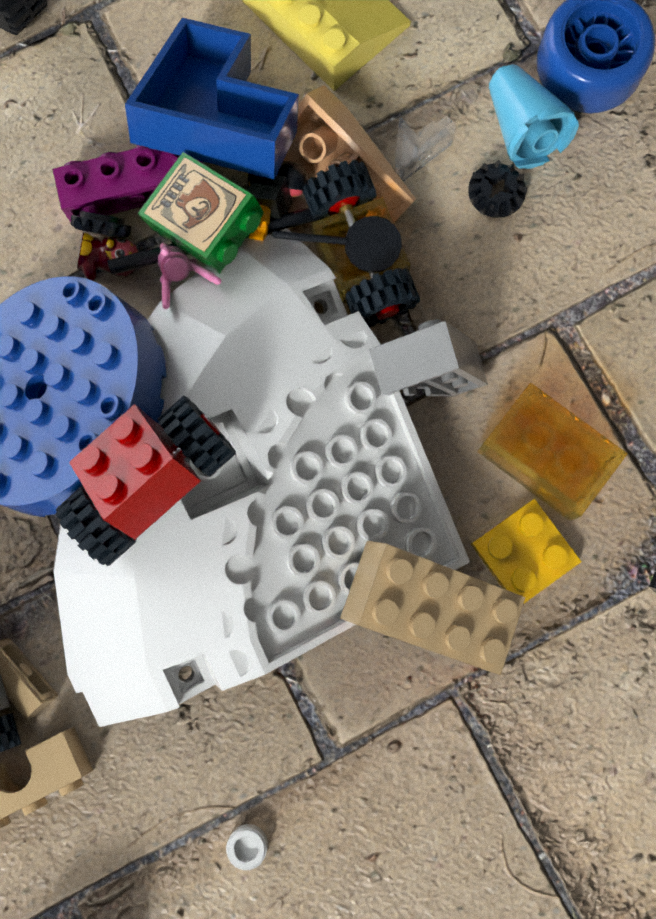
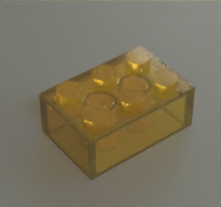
[477,382,628,521]

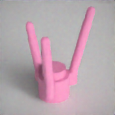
[158,242,221,309]

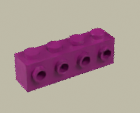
[52,145,204,222]

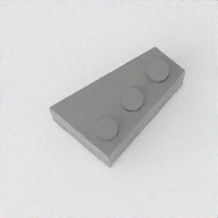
[369,319,488,397]

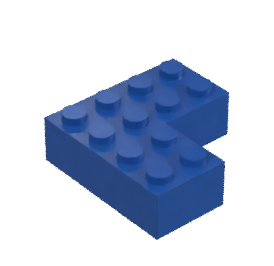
[125,18,299,180]

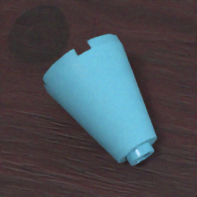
[489,64,579,169]

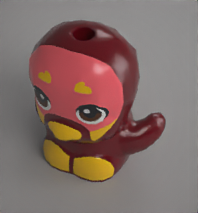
[77,232,138,281]

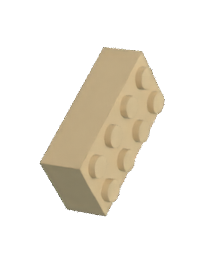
[340,541,525,675]

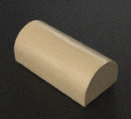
[0,638,58,721]

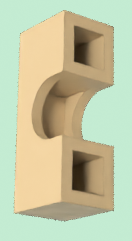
[0,727,93,829]

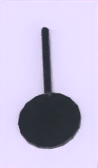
[272,216,402,273]

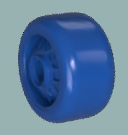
[537,0,656,114]

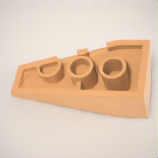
[283,85,416,224]

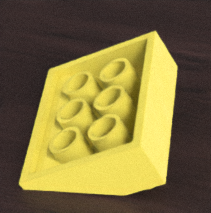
[242,0,411,91]

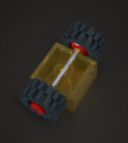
[303,160,420,327]

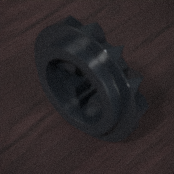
[468,160,527,218]
[70,211,132,238]

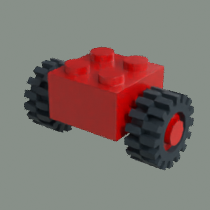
[56,395,236,566]

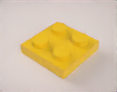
[471,499,582,603]

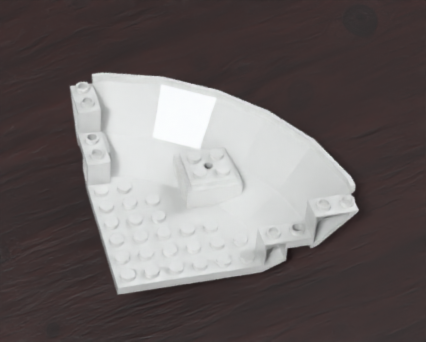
[53,228,470,727]

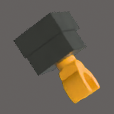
[248,174,292,241]

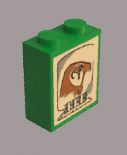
[138,152,264,274]

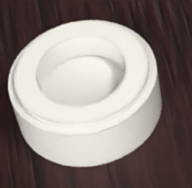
[226,824,268,870]

